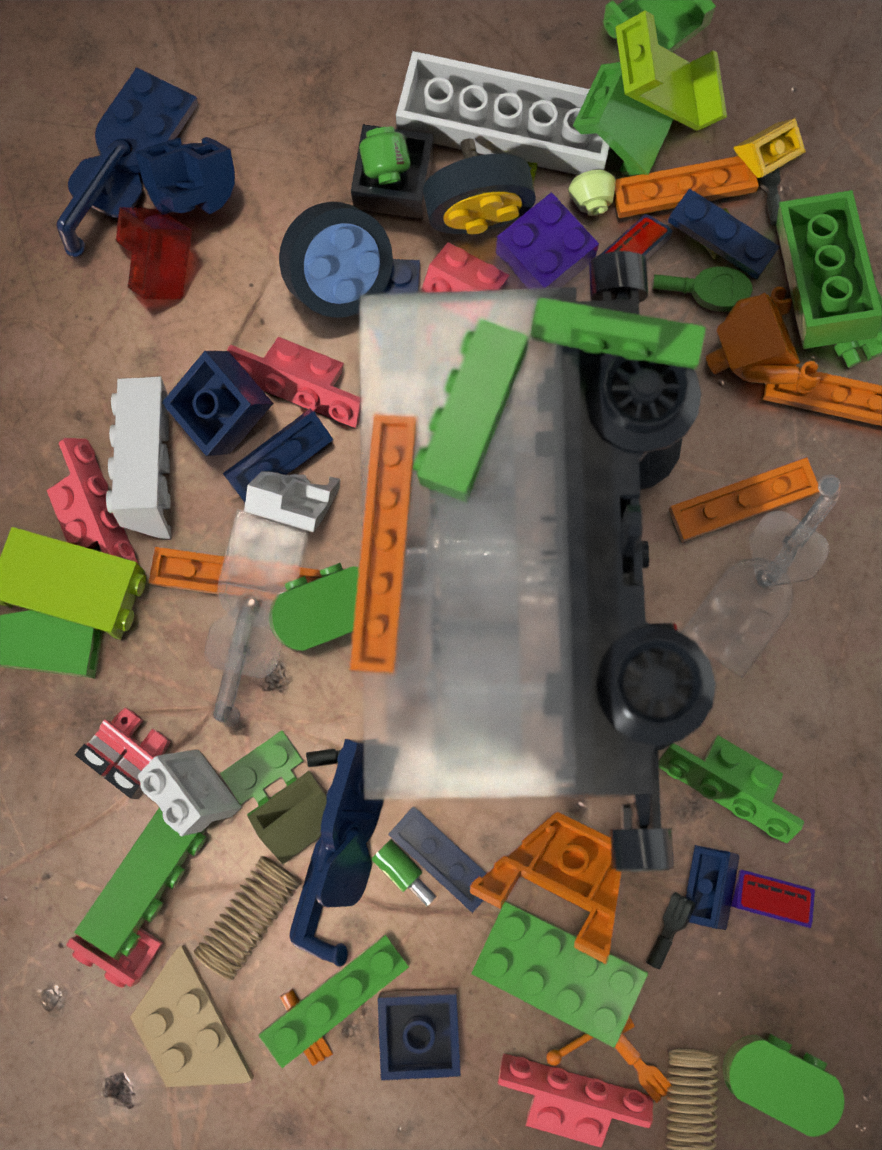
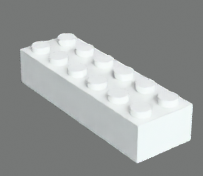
[396,51,609,175]

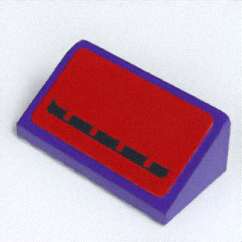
[731,869,815,928]

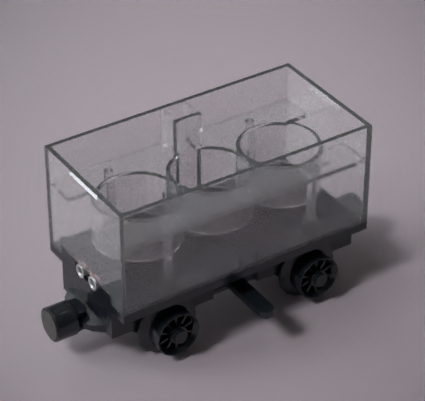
[360,251,716,871]

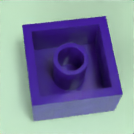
[496,192,599,299]

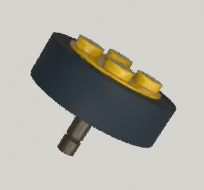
[423,138,536,234]

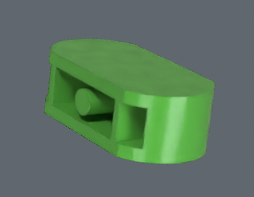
[269,562,359,651]
[723,1034,844,1137]

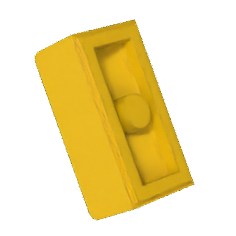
[733,118,806,178]

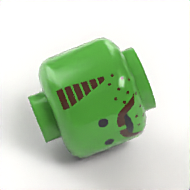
[359,126,410,185]

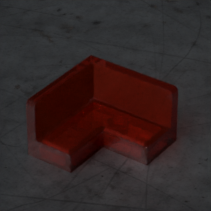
[116,207,192,299]

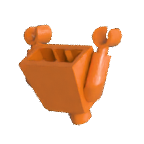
[706,286,821,389]

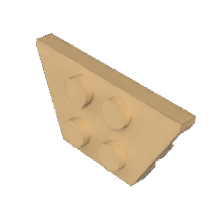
[130,945,253,1087]

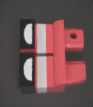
[75,708,171,799]

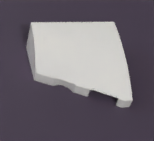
[244,471,341,532]

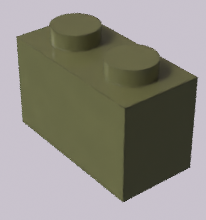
[247,770,327,864]

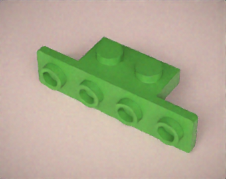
[530,298,706,369]
[659,735,804,843]

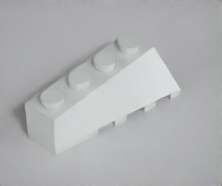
[106,377,171,540]

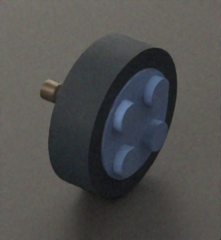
[279,202,393,318]

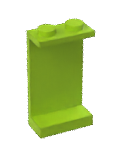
[615,10,727,131]
[0,527,146,640]

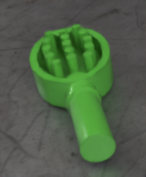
[652,266,753,312]

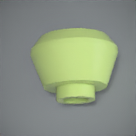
[568,170,616,216]

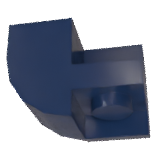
[135,137,235,215]

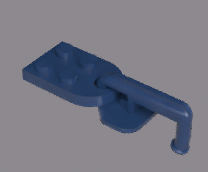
[56,67,198,257]
[289,739,399,967]

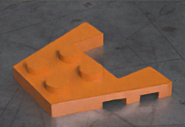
[470,812,622,964]

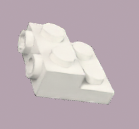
[137,750,241,836]

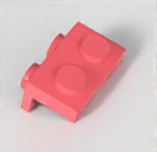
[422,242,510,321]
[66,928,163,988]

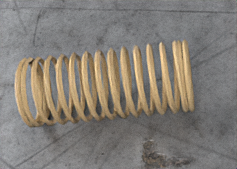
[193,856,300,980]
[665,1049,719,1150]

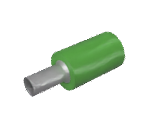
[371,839,436,906]

